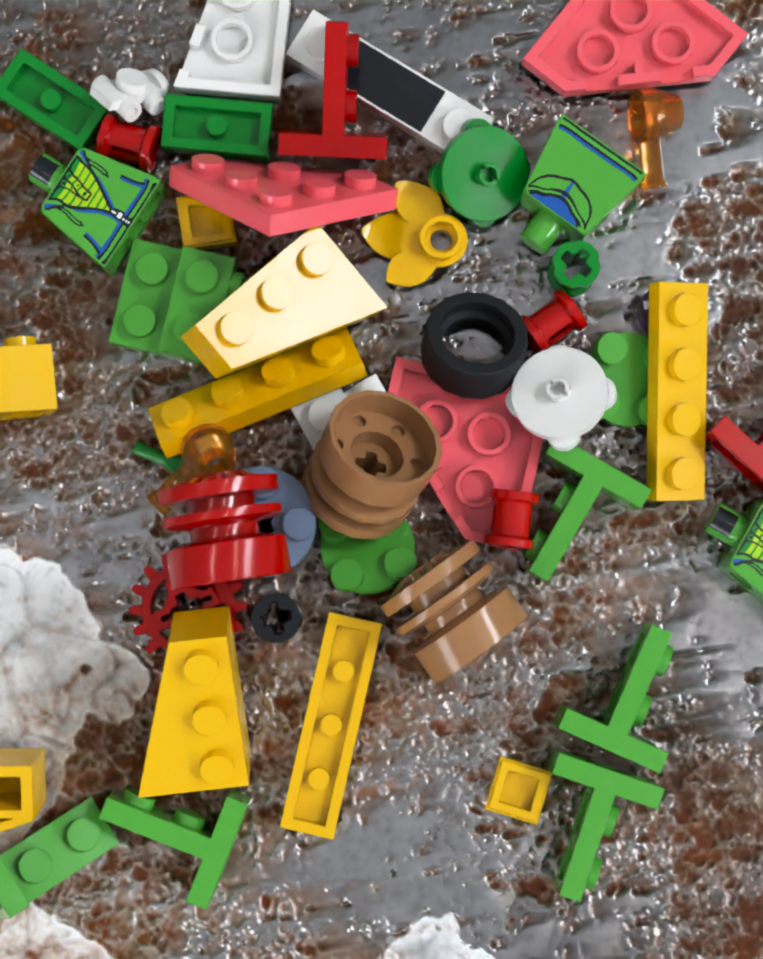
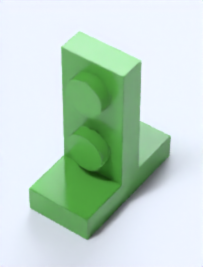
[522,443,652,582]
[552,623,674,774]
[546,747,665,902]
[99,787,252,910]
[0,796,120,919]

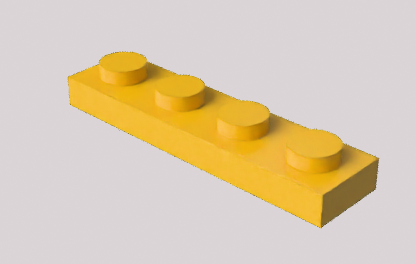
[646,282,708,501]
[148,327,368,459]
[280,612,382,840]

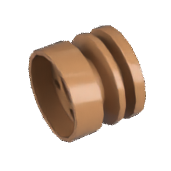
[302,390,442,539]
[380,539,528,684]

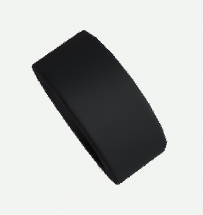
[421,292,528,399]

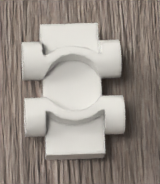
[89,68,169,122]

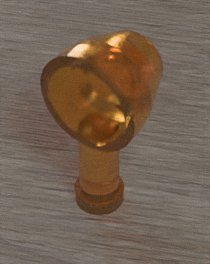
[627,88,684,191]
[147,424,237,515]

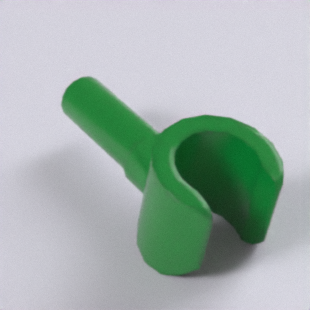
[133,442,207,483]

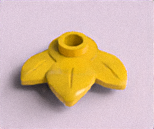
[361,181,468,287]

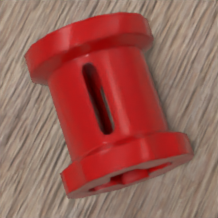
[96,113,162,174]
[520,288,587,354]
[484,488,540,550]

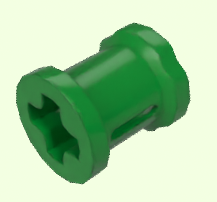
[547,240,601,297]

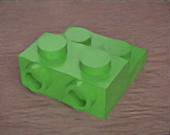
[108,238,245,366]

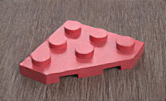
[522,0,749,97]
[169,154,398,237]
[388,356,544,552]

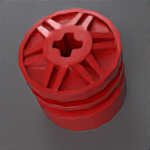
[157,470,292,590]

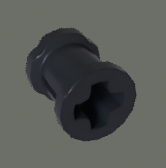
[251,593,303,643]

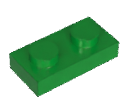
[0,48,113,151]
[160,93,274,162]

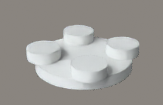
[506,345,617,451]

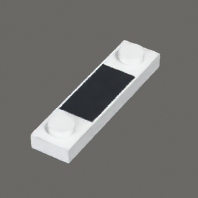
[285,9,495,154]

